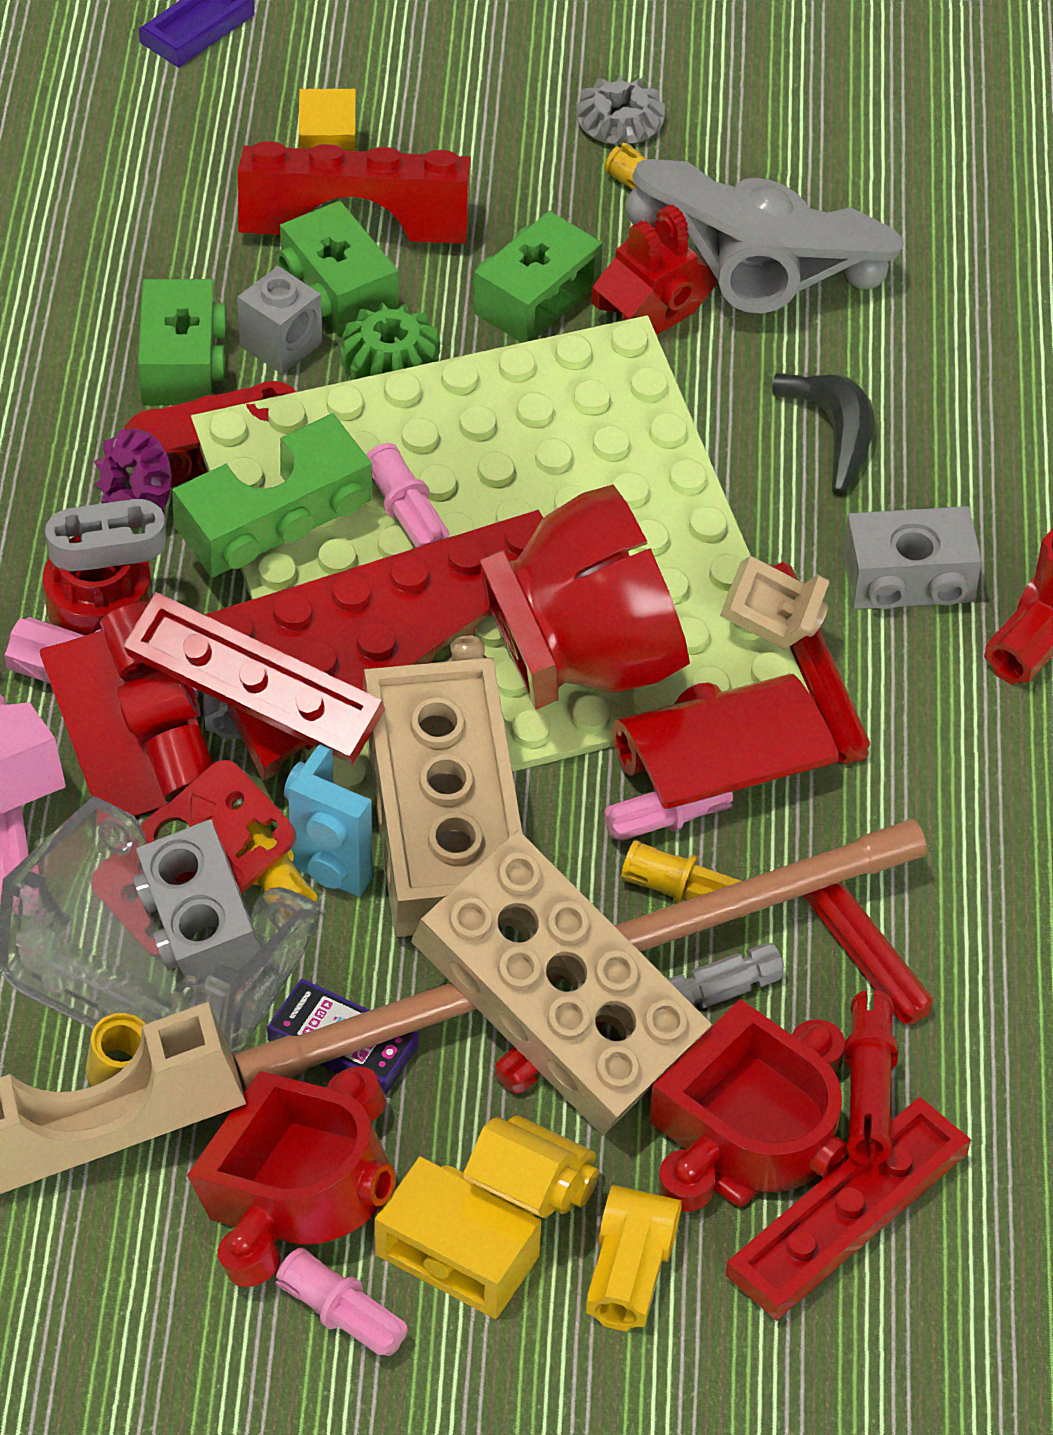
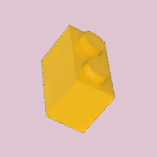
[375,1156,541,1320]

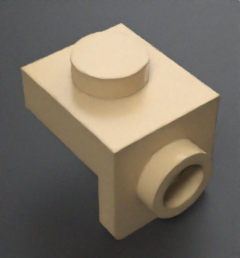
[720,556,829,649]

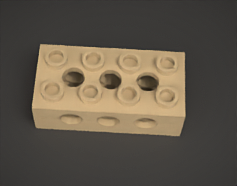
[363,657,523,937]
[411,830,712,1136]

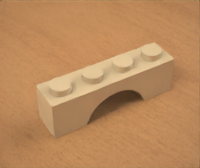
[0,1001,246,1194]

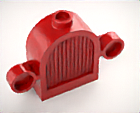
[650,999,847,1212]
[187,1067,395,1287]

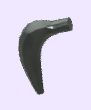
[772,373,874,495]

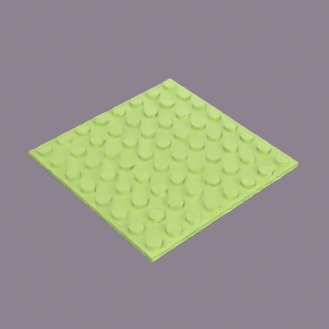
[191,315,809,806]

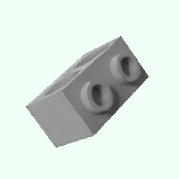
[133,819,265,989]

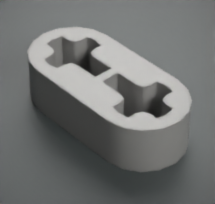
[45,499,167,571]

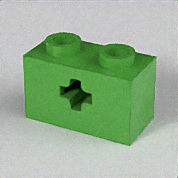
[276,200,399,337]
[473,211,603,343]
[138,279,227,405]

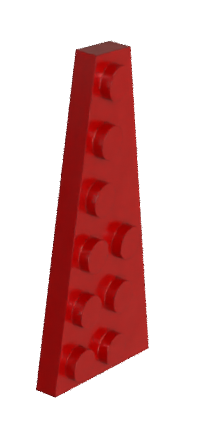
[205,509,543,782]

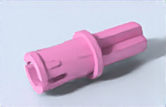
[366,443,449,548]
[604,790,733,841]
[276,1247,408,1356]

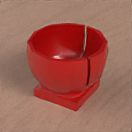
[479,484,690,710]

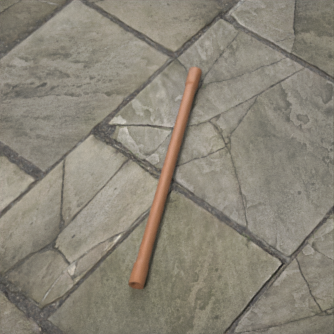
[233,819,927,1092]

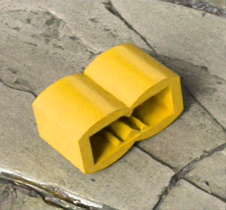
[463,1115,600,1218]

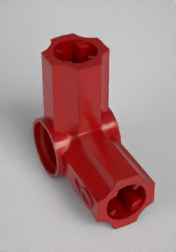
[984,528,1053,685]

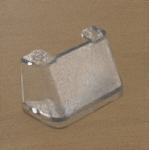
[0,796,321,1055]

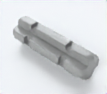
[668,943,784,1008]

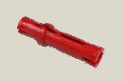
[844,990,898,1165]

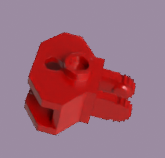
[591,204,717,335]

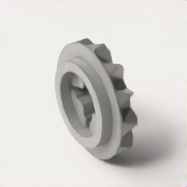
[576,74,665,145]

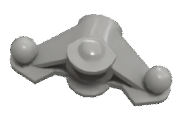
[625,159,904,314]

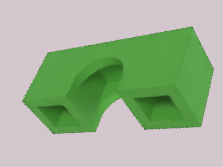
[172,413,372,578]

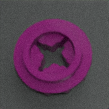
[93,429,172,512]

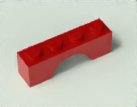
[238,141,471,244]

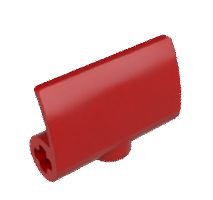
[39,601,213,825]
[612,674,838,809]

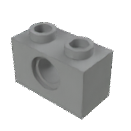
[843,506,982,609]

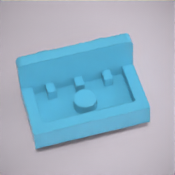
[284,744,373,897]

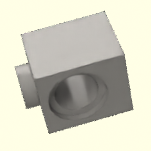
[237,266,322,375]

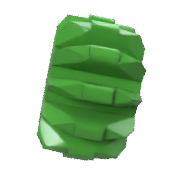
[341,302,440,380]

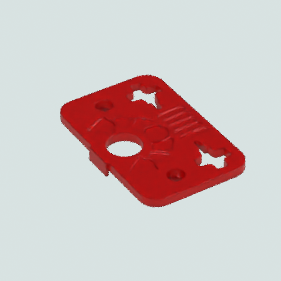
[91,760,296,959]

